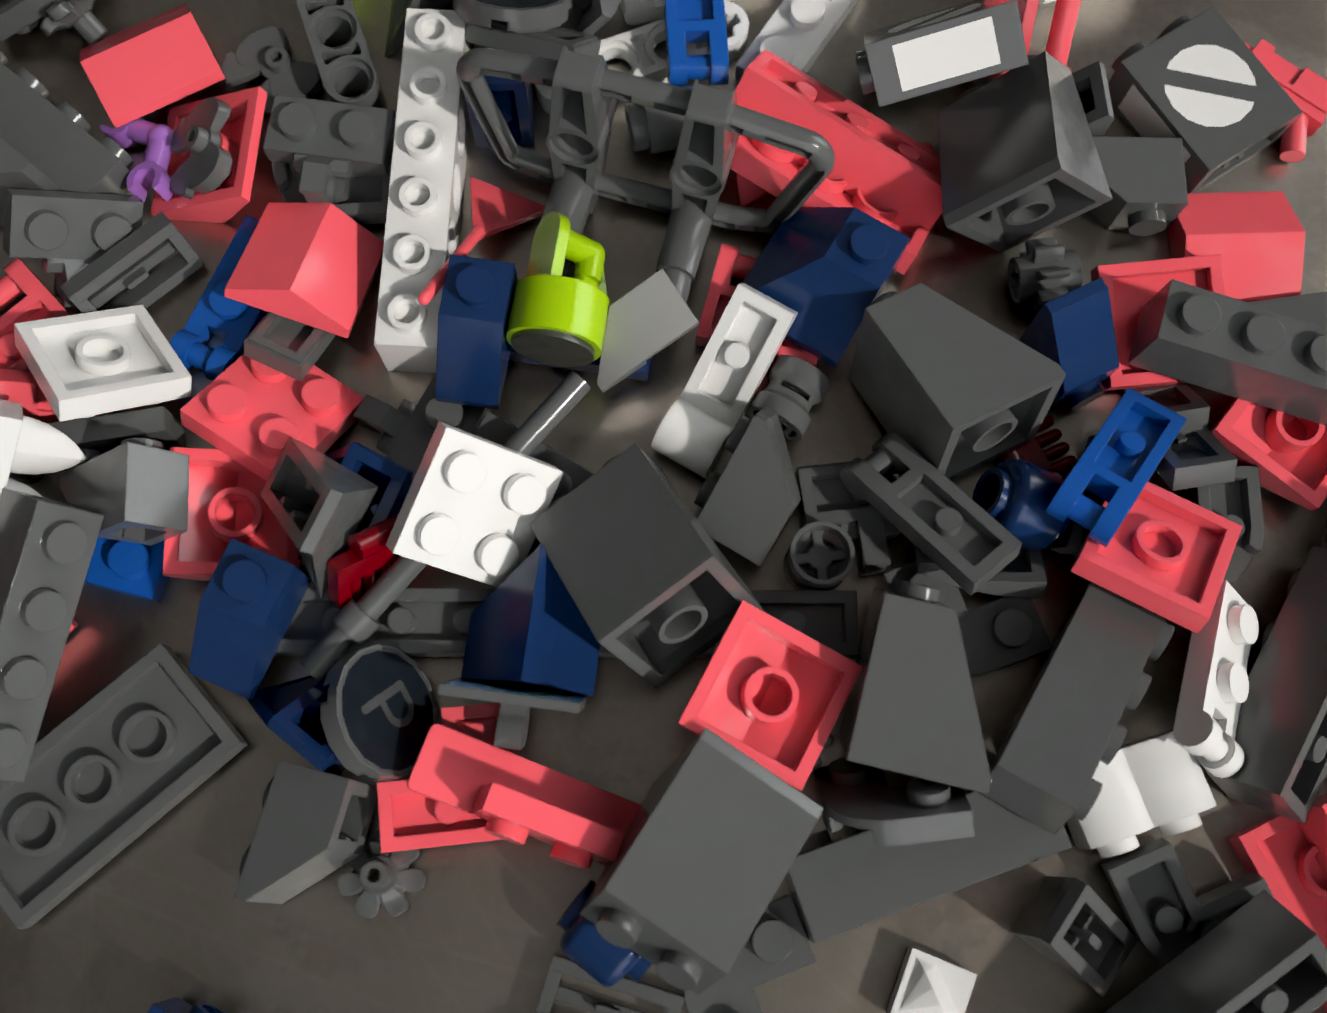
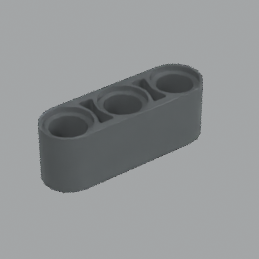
[295,0,388,109]

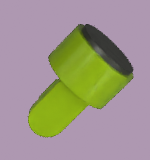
[506,211,610,367]

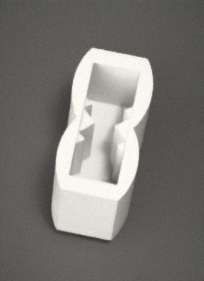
[1066,730,1217,859]

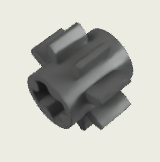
[1008,236,1082,316]

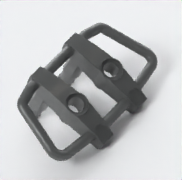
[456,46,835,304]

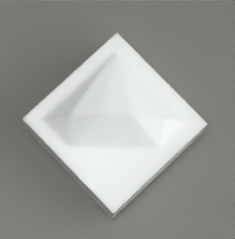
[886,946,977,1013]

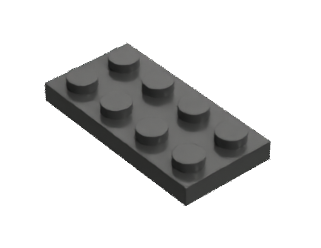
[0,643,248,930]

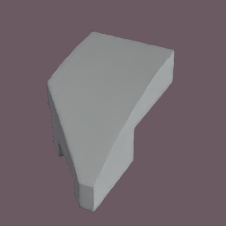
[597,268,699,393]

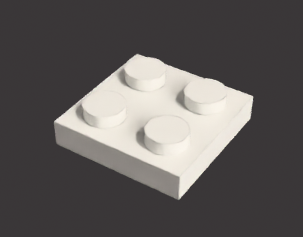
[14,304,192,422]
[386,421,564,587]

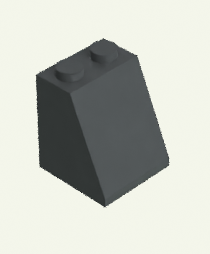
[937,51,1113,252]
[849,283,1066,481]
[529,442,763,688]
[839,578,992,794]
[579,728,824,995]

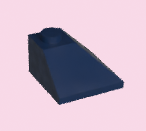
[743,207,910,368]

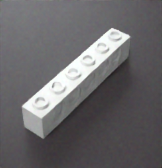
[374,8,474,373]

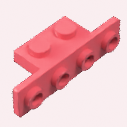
[407,724,641,870]

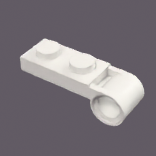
[651,283,798,479]

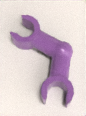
[99,117,174,202]

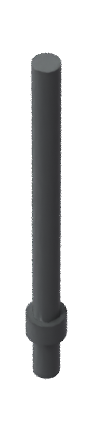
[300,371,591,681]

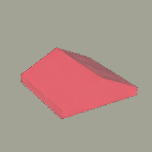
[79,3,226,128]
[150,86,267,223]
[1167,191,1306,302]
[224,203,384,339]
[1210,398,1327,511]
[162,447,300,581]
[676,600,863,791]

